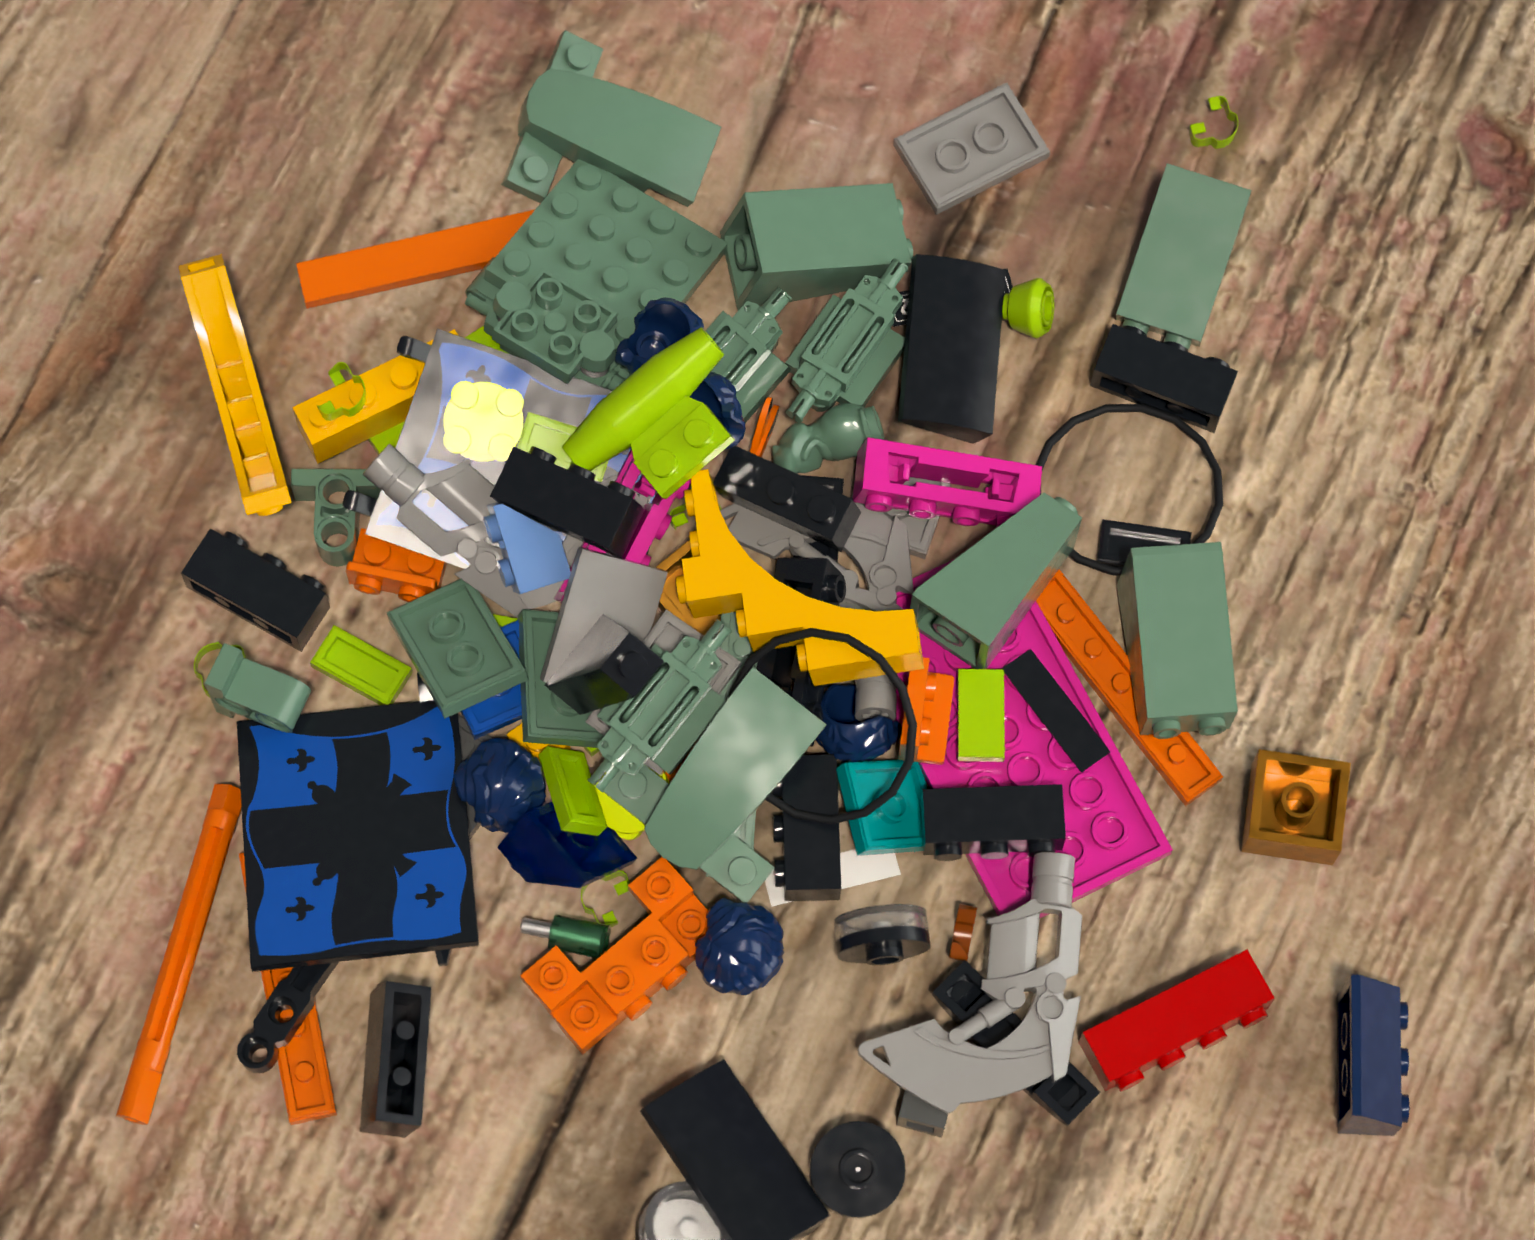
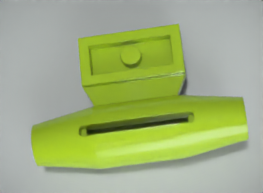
[562,327,735,500]

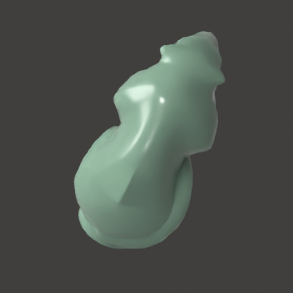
[772,403,885,474]

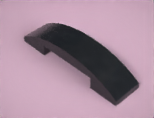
[932,960,1100,1127]

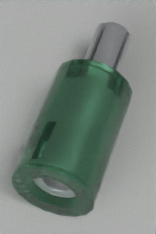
[520,914,611,958]

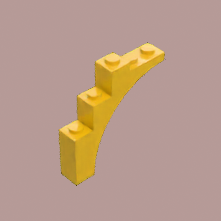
[178,254,292,516]
[676,469,924,686]

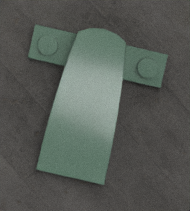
[501,30,721,207]
[604,667,826,903]

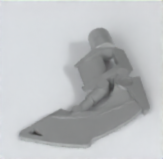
[362,444,649,618]
[720,502,914,722]
[858,852,1082,1113]

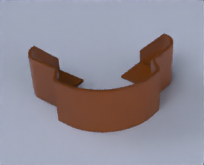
[949,904,978,961]

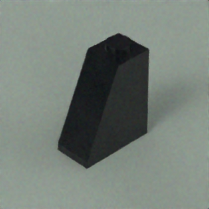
[544,614,664,715]

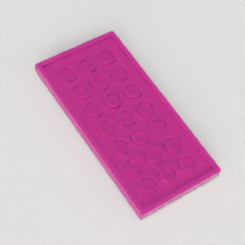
[894,558,1173,918]

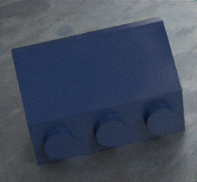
[1337,975,1409,1136]

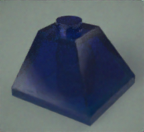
[497,802,638,888]

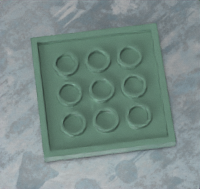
[484,159,728,351]

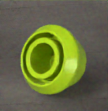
[1002,278,1054,338]

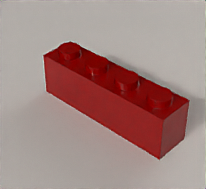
[1079,949,1275,1092]

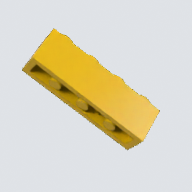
[292,329,458,464]

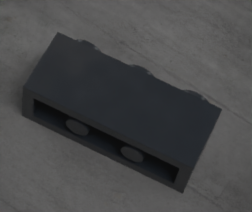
[1090,324,1238,433]
[490,446,645,559]
[713,446,861,552]
[181,528,330,652]
[772,754,841,902]
[920,784,1066,861]
[360,981,431,1138]

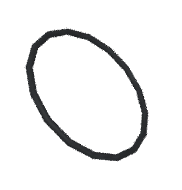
[1036,404,1223,576]
[729,628,917,825]

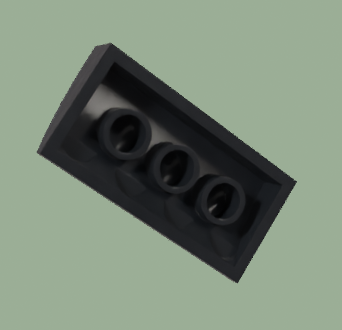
[898,254,1006,444]
[640,1059,830,1240]

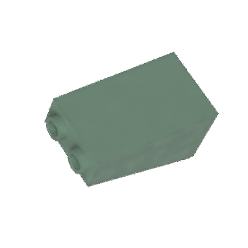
[1116,163,1252,350]
[720,183,913,311]
[910,493,1082,669]
[1117,542,1238,739]

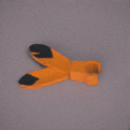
[750,397,779,457]

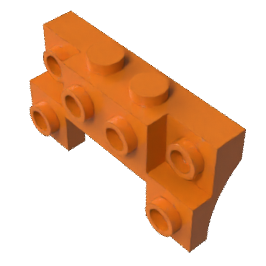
[520,857,708,1055]

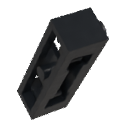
[756,558,846,747]

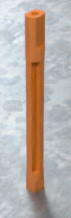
[116,784,241,1125]

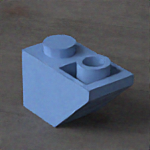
[483,502,571,594]

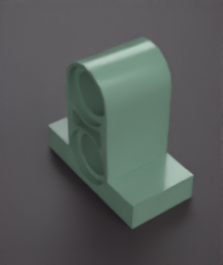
[291,469,381,567]
[204,643,311,733]

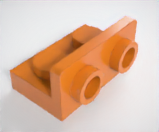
[345,528,447,602]
[898,657,954,765]

